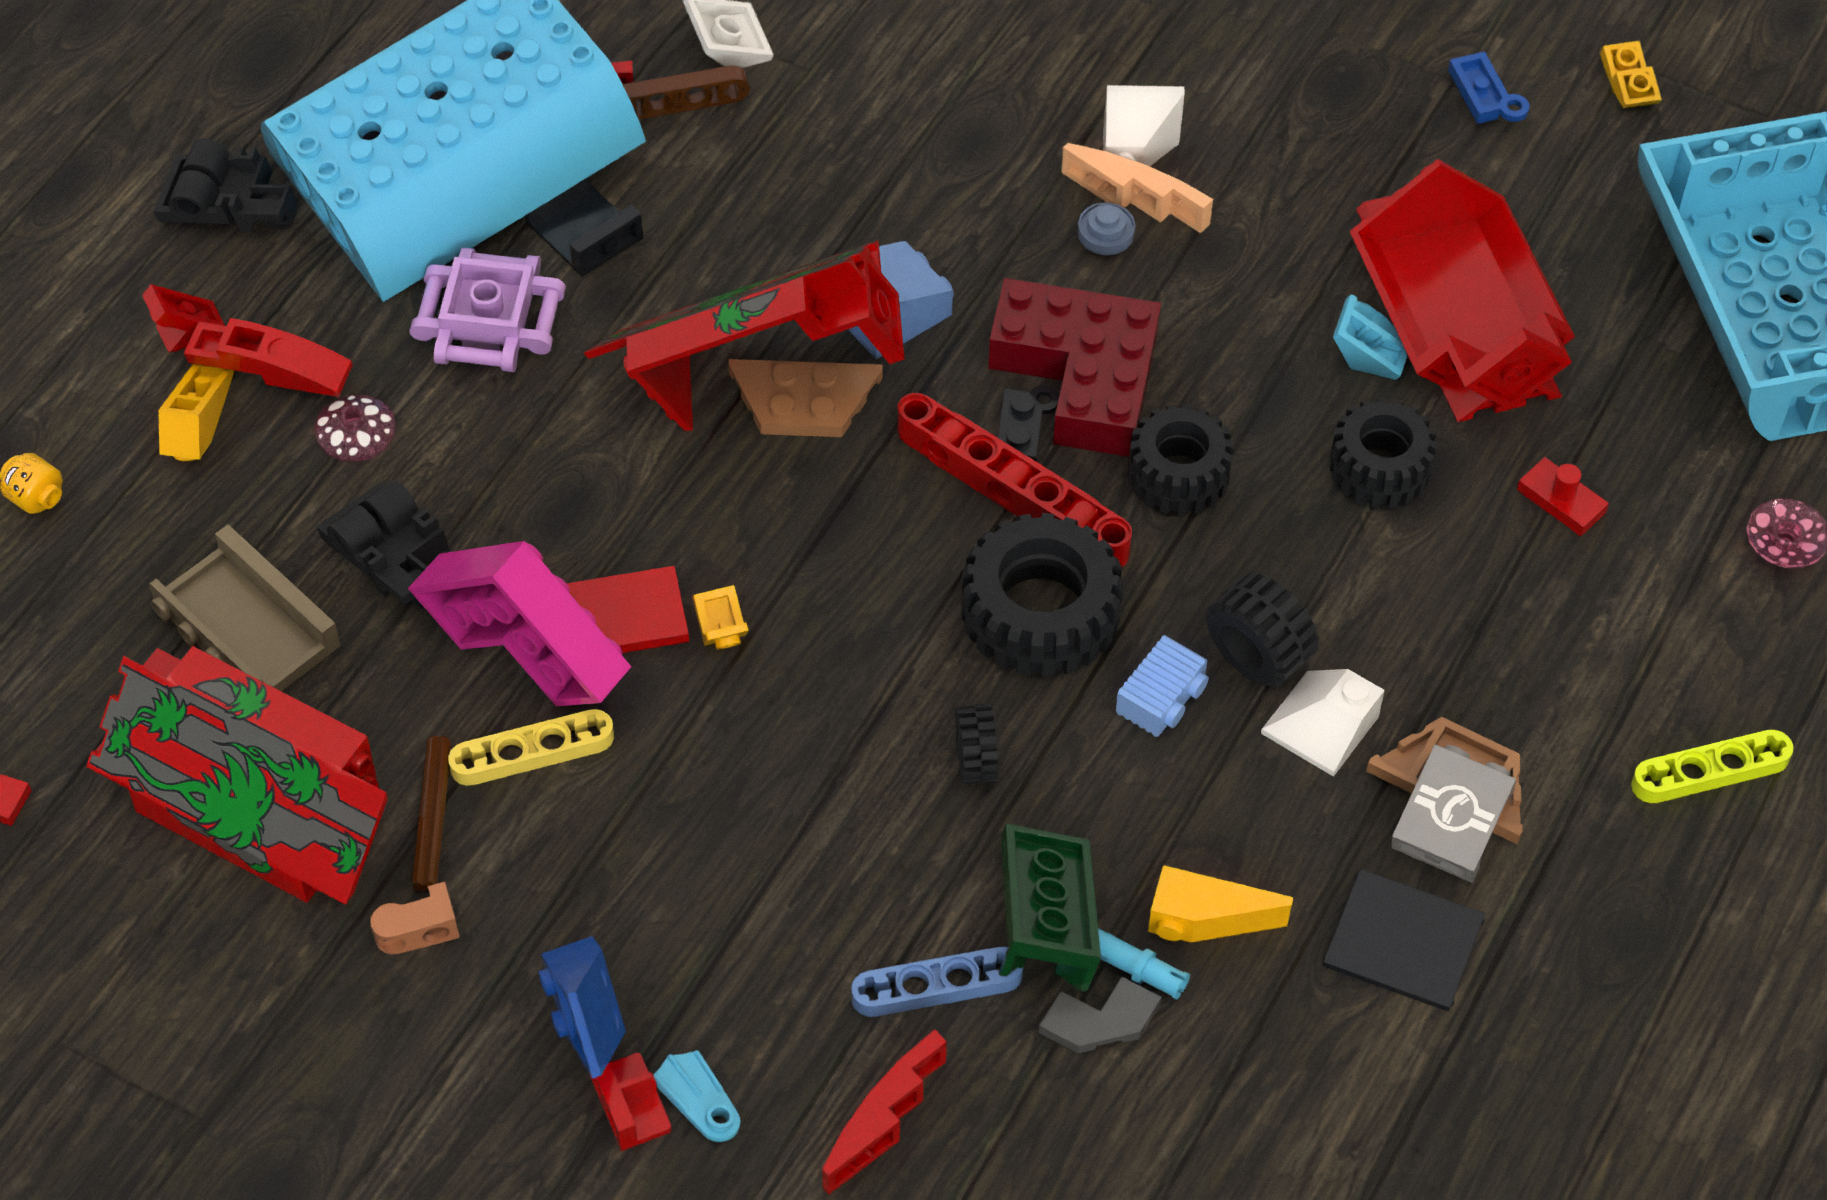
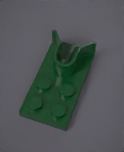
[999,823,1101,992]

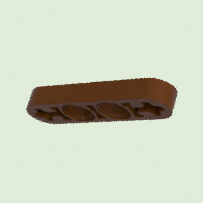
[623,66,750,120]

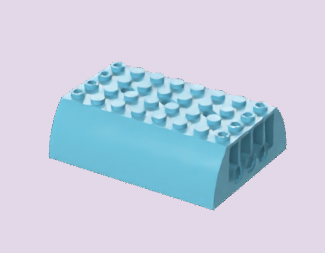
[261,0,646,302]
[1638,112,1827,441]

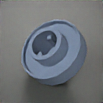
[1078,202,1136,255]

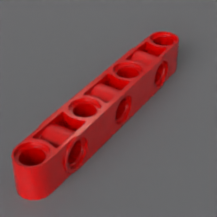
[898,393,1132,568]

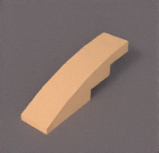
[1062,143,1213,233]

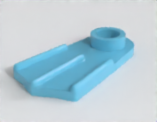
[653,1050,740,1142]

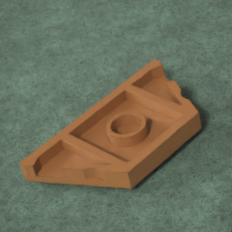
[728,359,883,437]
[1366,717,1523,844]

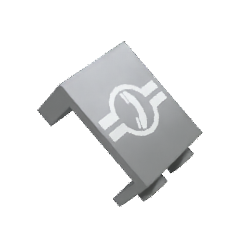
[1392,744,1516,883]

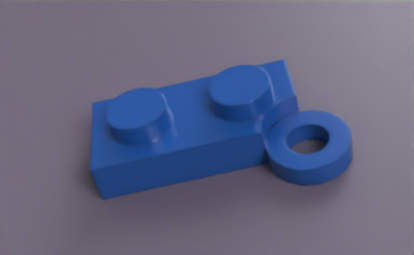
[1448,51,1530,124]

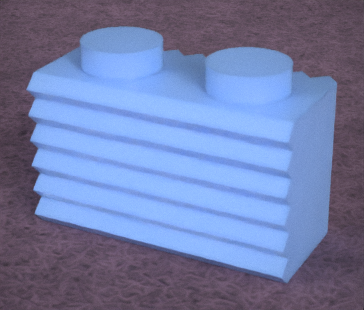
[1116,635,1209,737]

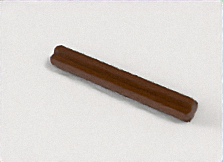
[412,735,451,892]

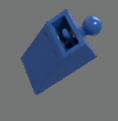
[538,936,626,1079]

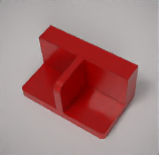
[589,1053,671,1151]

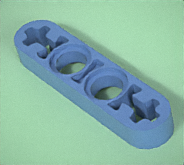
[852,947,1023,1017]

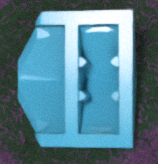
[1333,295,1408,380]

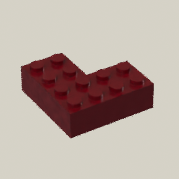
[988,278,1161,457]

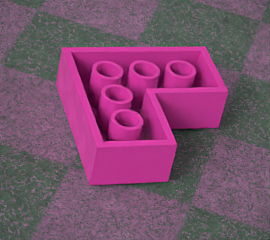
[408,541,631,706]

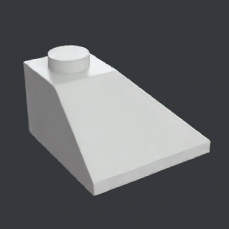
[1103,85,1185,166]
[1261,669,1385,777]

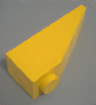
[158,364,234,461]
[1148,865,1293,942]

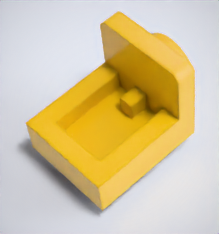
[692,585,749,650]

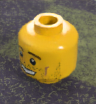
[0,453,63,514]

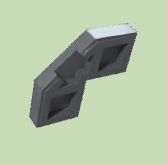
[1039,977,1162,1053]

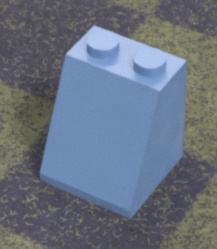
[848,241,954,359]

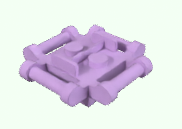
[409,247,566,372]

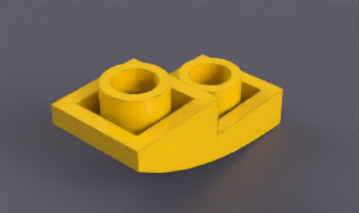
[1600,41,1662,108]

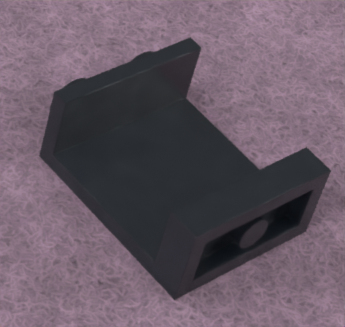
[525,176,644,277]

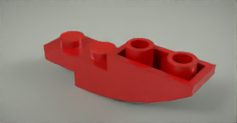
[184,318,353,397]

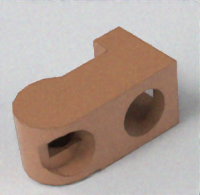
[371,881,460,955]

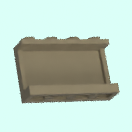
[149,524,340,691]

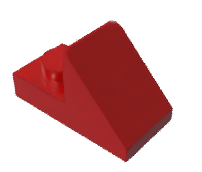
[142,284,225,352]

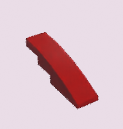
[822,1029,947,1195]

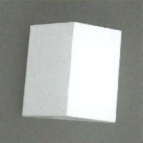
[683,0,773,68]

